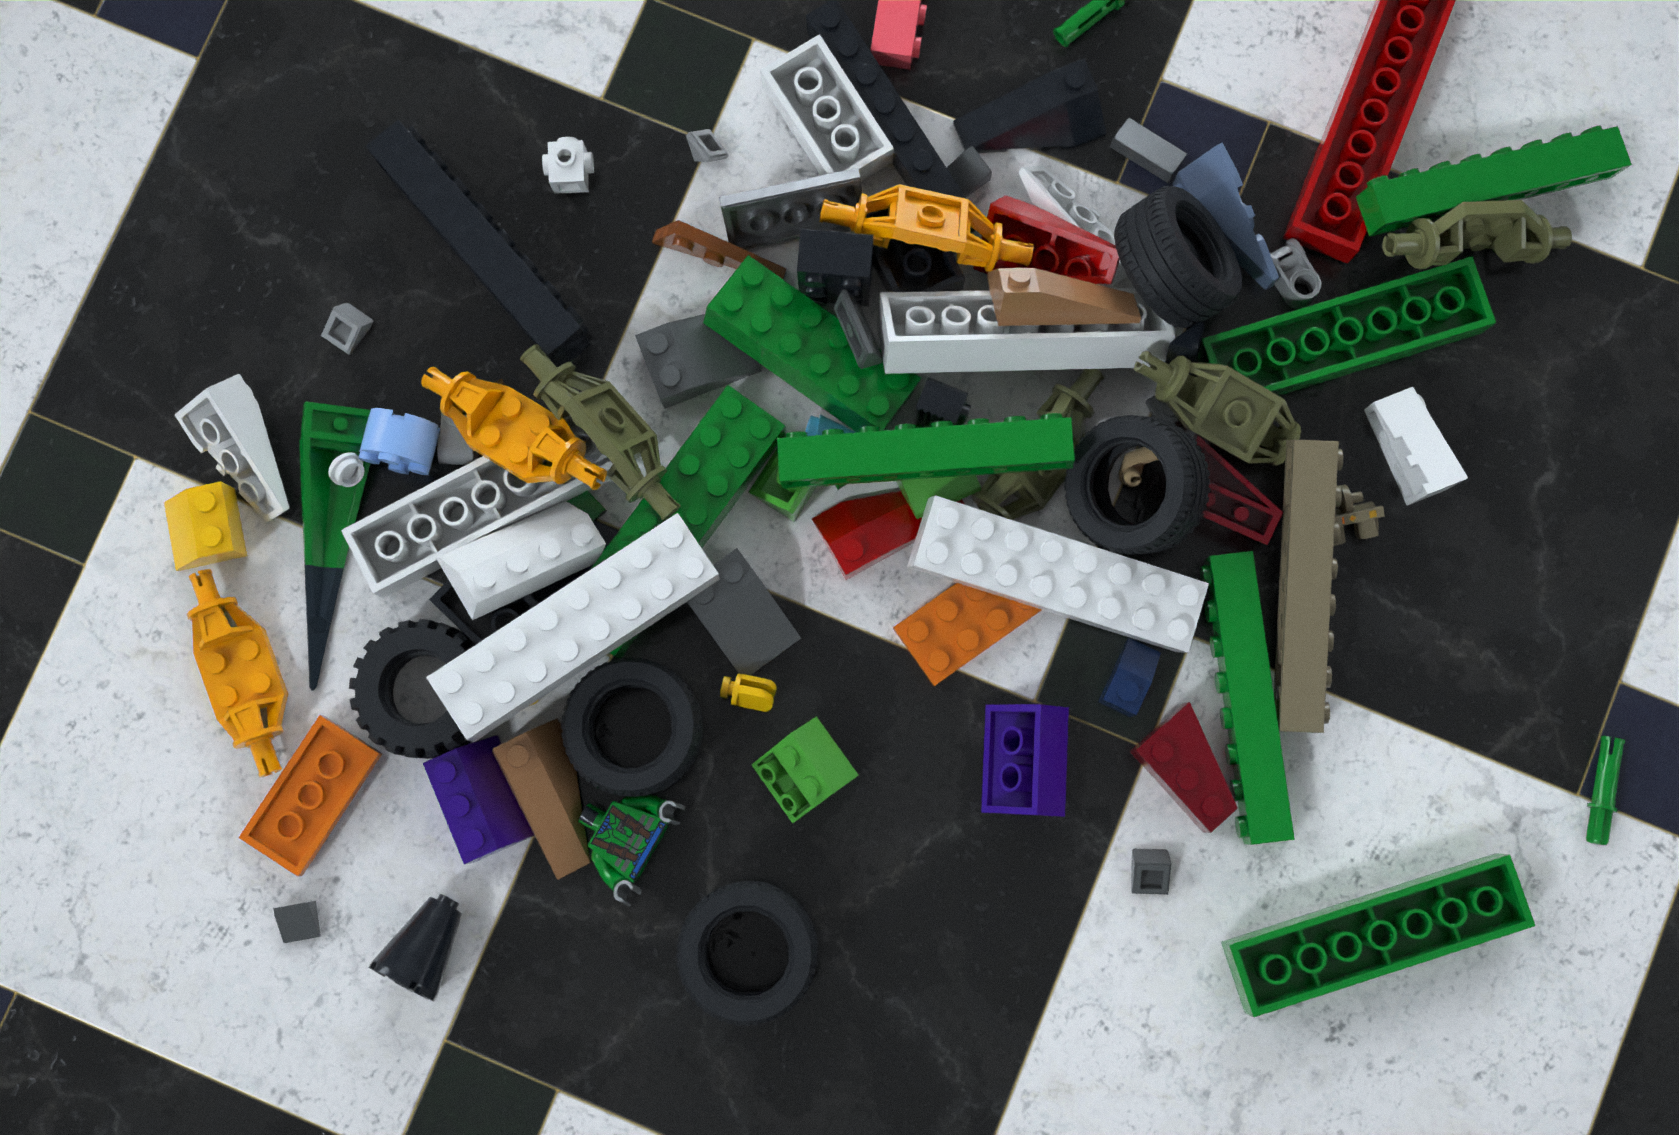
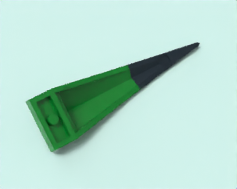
[299,401,371,691]

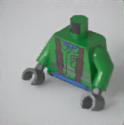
[578,794,685,907]

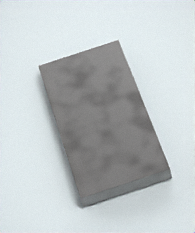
[719,168,862,249]

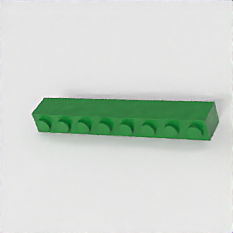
[1356,125,1632,237]
[777,413,1075,489]
[1200,551,1295,845]

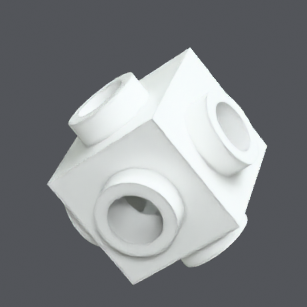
[542,137,594,194]

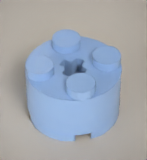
[359,408,440,475]

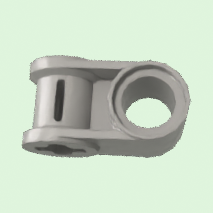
[1270,238,1321,309]
[437,412,478,465]

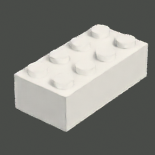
[760,34,894,182]

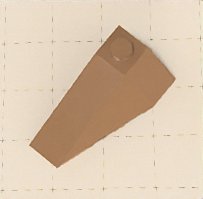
[987,267,1141,326]
[492,718,590,880]

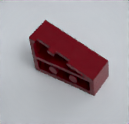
[1193,434,1283,545]

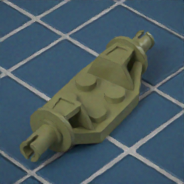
[1382,200,1572,269]
[520,344,681,521]
[1134,351,1301,466]
[971,369,1105,520]

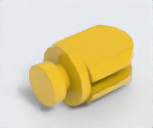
[720,673,777,712]

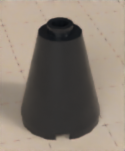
[368,894,462,1002]

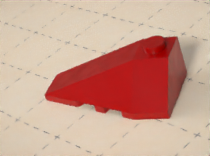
[973,195,1120,284]
[812,491,965,580]

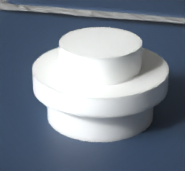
[328,452,364,487]

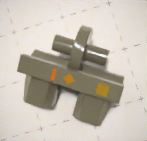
[1333,484,1385,546]

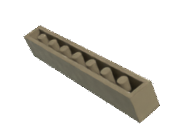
[1274,440,1343,733]

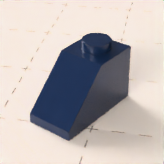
[1098,637,1161,717]

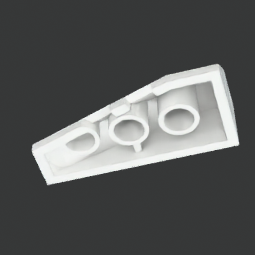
[1018,166,1127,288]
[175,374,290,523]

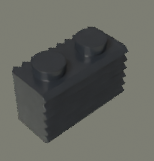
[914,377,972,427]

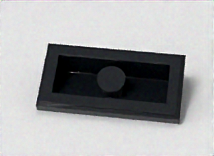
[1165,322,1205,376]

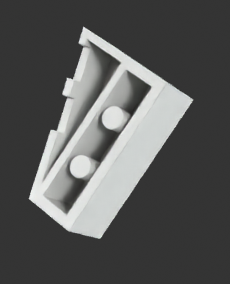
[1364,387,1468,506]

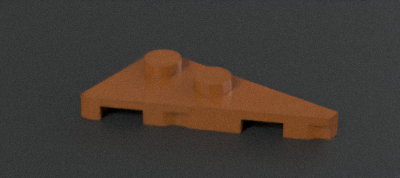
[652,220,787,279]

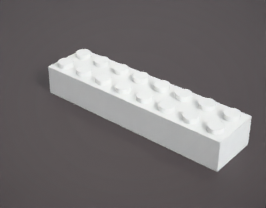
[877,288,1175,374]
[341,415,613,598]
[907,495,1209,653]
[426,513,720,742]

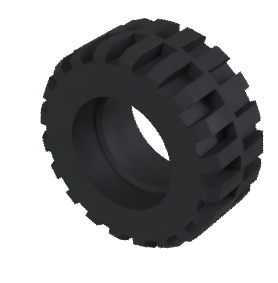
[349,619,476,759]

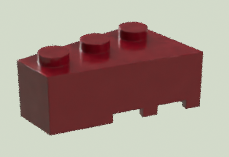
[1130,702,1238,833]

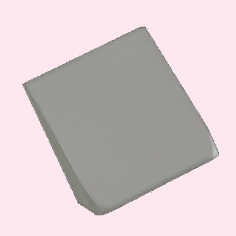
[321,303,374,355]

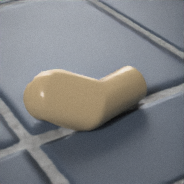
[1118,447,1159,488]

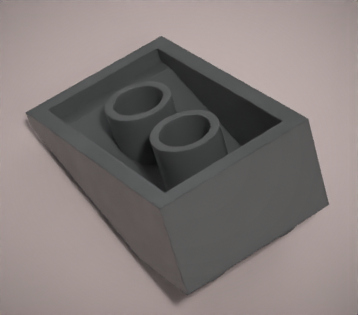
[635,314,762,409]
[687,548,801,676]

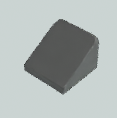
[947,146,992,197]
[1131,848,1171,895]
[273,901,321,943]

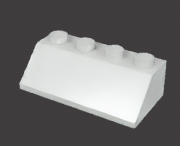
[437,501,606,620]

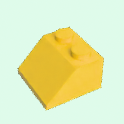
[164,481,247,571]

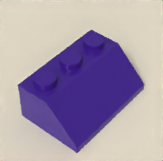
[981,704,1069,817]
[423,735,535,864]

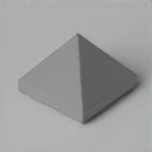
[686,129,729,162]

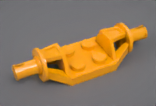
[819,184,1034,272]
[421,367,607,490]
[187,569,288,778]

